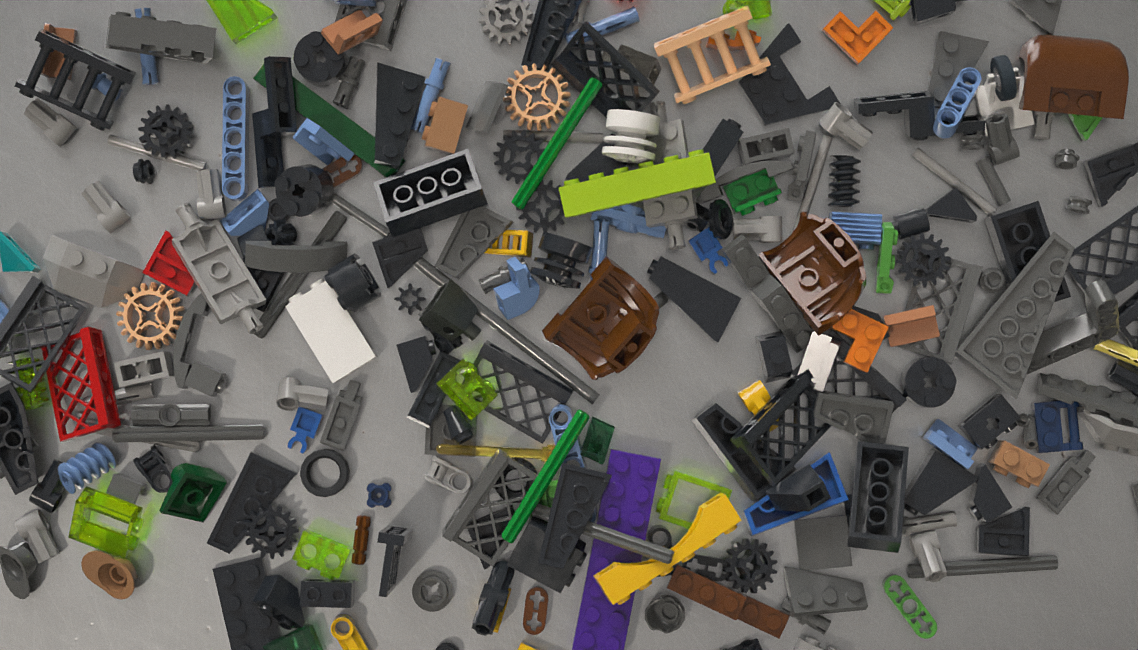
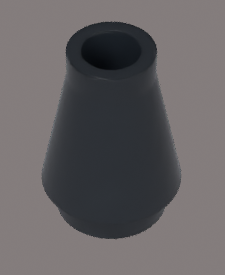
[443,405,475,445]

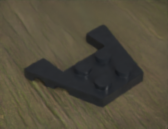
[738,23,841,126]

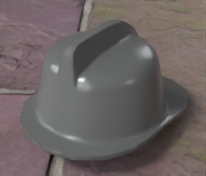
[0,541,37,599]

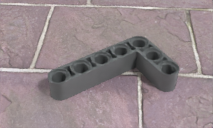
[1026,280,1119,375]

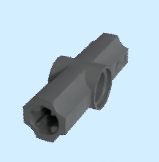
[131,404,211,426]

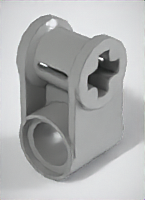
[422,455,473,494]

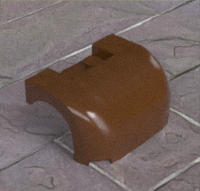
[1019,34,1129,119]

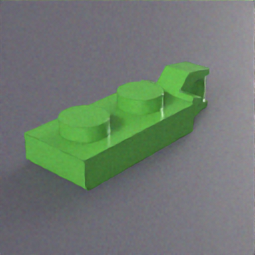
[875,222,898,294]

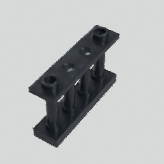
[14,29,136,131]

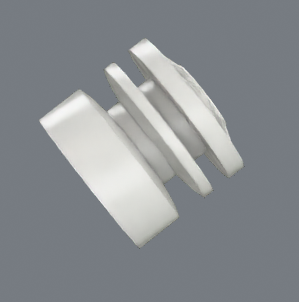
[602,109,661,163]

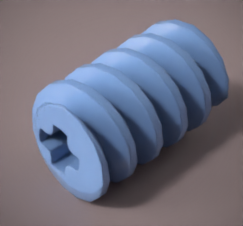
[58,442,116,494]

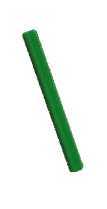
[512,77,602,209]
[502,410,590,543]

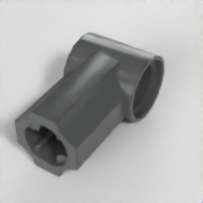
[985,113,1020,166]

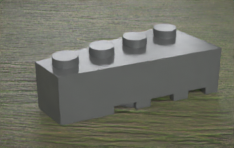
[105,12,217,64]

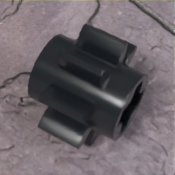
[265,219,297,245]
[394,283,426,315]

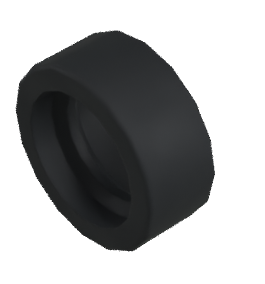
[300,449,350,497]

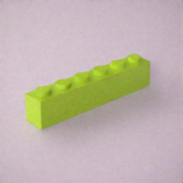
[559,149,717,218]

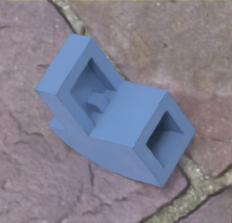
[493,257,540,320]

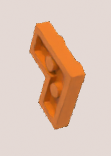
[822,11,893,65]
[831,309,889,373]

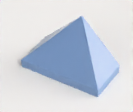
[220,189,269,236]

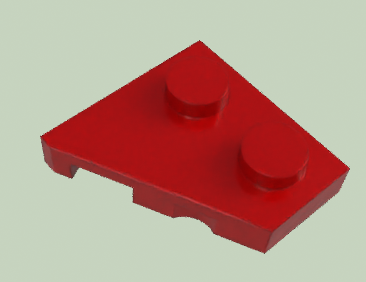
[142,230,196,297]

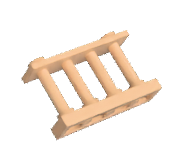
[654,6,771,104]

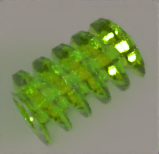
[7,357,50,411]

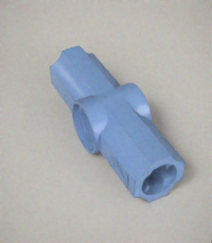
[590,204,666,239]

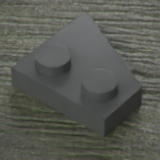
[1009,0,1062,35]

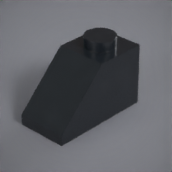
[396,336,437,393]
[968,463,1012,523]

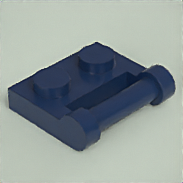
[1032,401,1084,453]

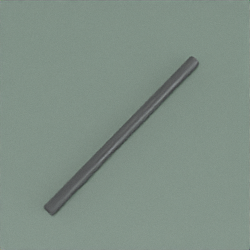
[414,257,600,404]

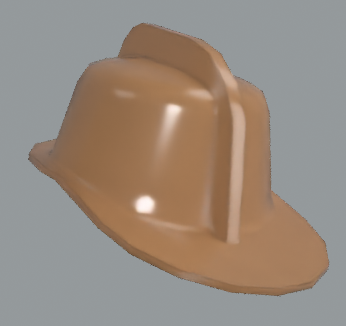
[81,551,138,600]

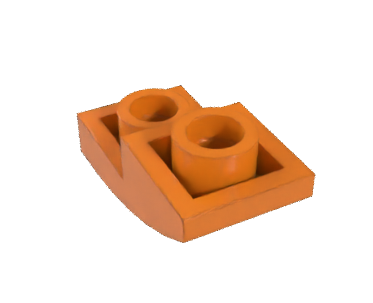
[706,30,761,51]

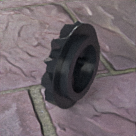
[707,199,733,240]

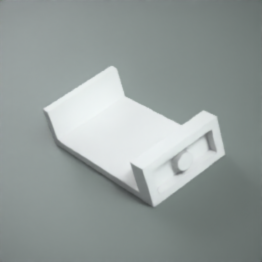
[285,279,378,384]

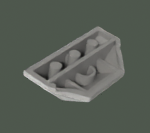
[43,235,145,308]
[1077,407,1138,456]

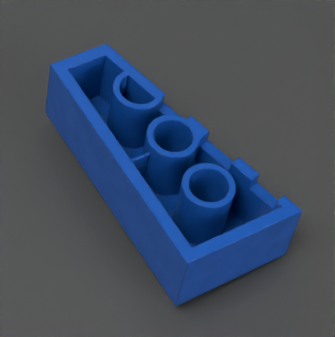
[742,452,848,537]

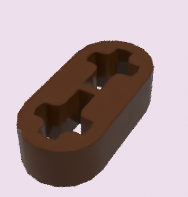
[322,155,363,189]
[523,586,548,635]

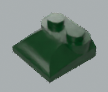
[159,463,227,522]

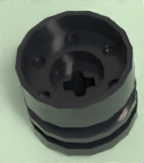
[530,232,593,289]

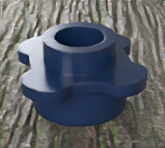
[366,483,392,508]

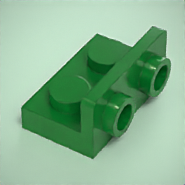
[722,169,782,216]

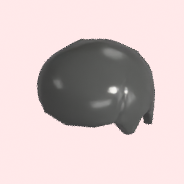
[645,594,685,634]

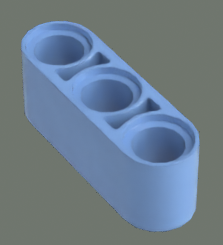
[933,67,982,139]

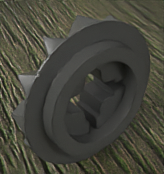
[412,571,453,612]

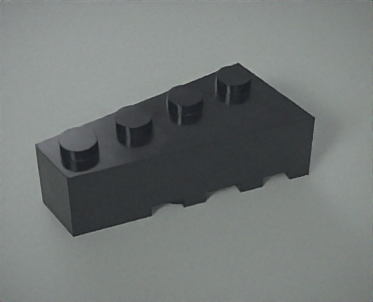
[691,403,797,500]

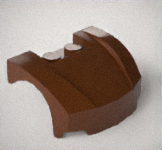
[758,212,866,336]
[542,256,659,380]

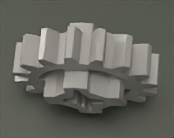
[479,0,533,45]

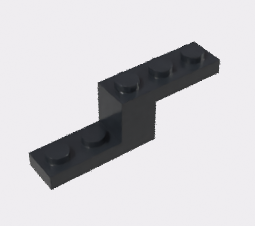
[252,56,297,188]
[854,90,985,141]

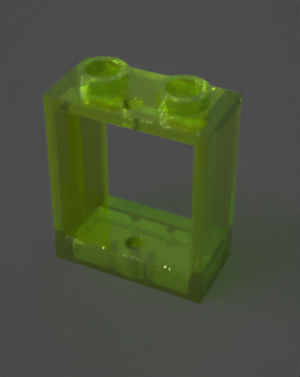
[655,470,732,538]
[68,486,144,559]

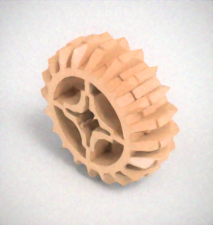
[503,63,571,131]
[116,282,185,350]

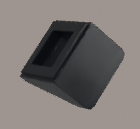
[237,225,268,259]

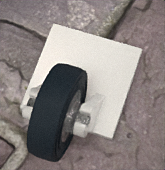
[975,55,1035,136]

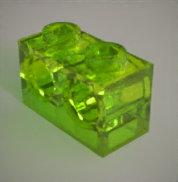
[437,359,498,420]
[292,529,353,580]

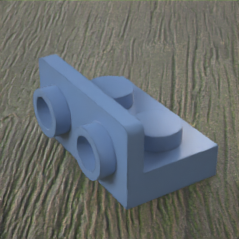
[293,118,354,165]
[923,419,977,469]

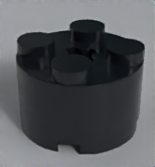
[293,31,347,86]
[274,164,334,217]
[324,253,381,312]
[901,357,957,408]

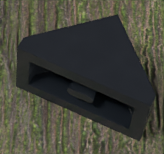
[925,188,977,223]

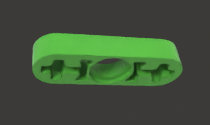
[882,574,937,639]

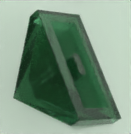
[580,416,615,465]

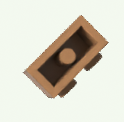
[421,97,468,154]
[987,440,1050,489]

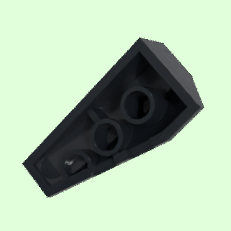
[0,382,39,495]

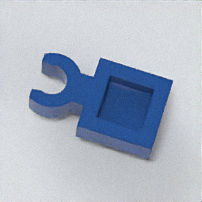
[688,227,728,274]
[288,407,323,454]

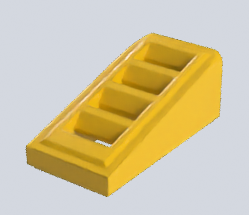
[483,230,533,258]

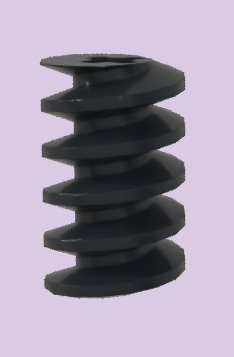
[828,155,861,207]

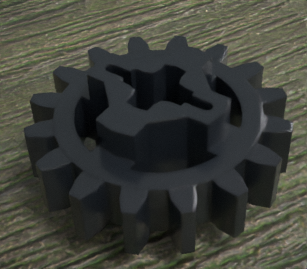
[138,104,194,160]
[493,130,545,184]
[516,179,565,233]
[896,233,951,288]
[243,503,299,559]
[722,539,778,593]

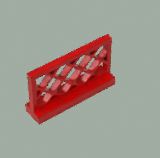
[41,327,121,442]

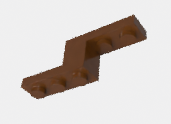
[666,564,790,639]

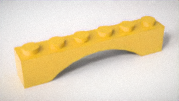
[593,492,742,605]

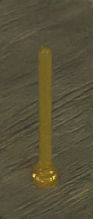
[436,444,555,462]

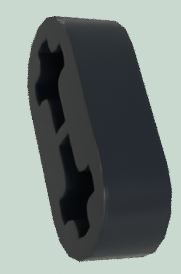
[682,554,729,582]

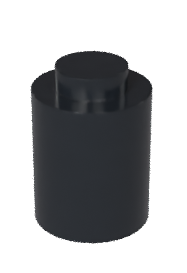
[891,207,930,240]

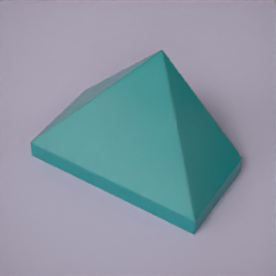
[0,231,42,273]

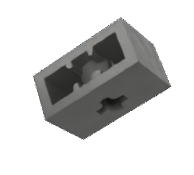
[737,128,795,166]

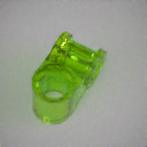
[722,0,772,19]

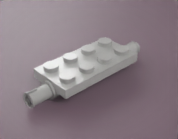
[638,101,698,250]
[172,203,266,334]

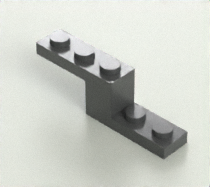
[721,234,813,353]

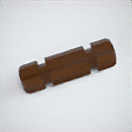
[351,515,371,565]

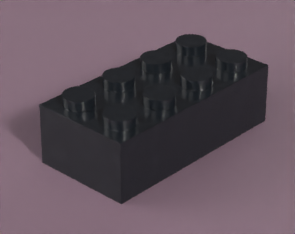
[373,149,488,238]
[984,201,1071,302]
[847,441,909,553]

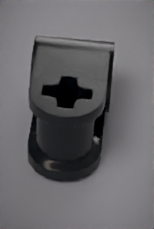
[133,445,173,493]

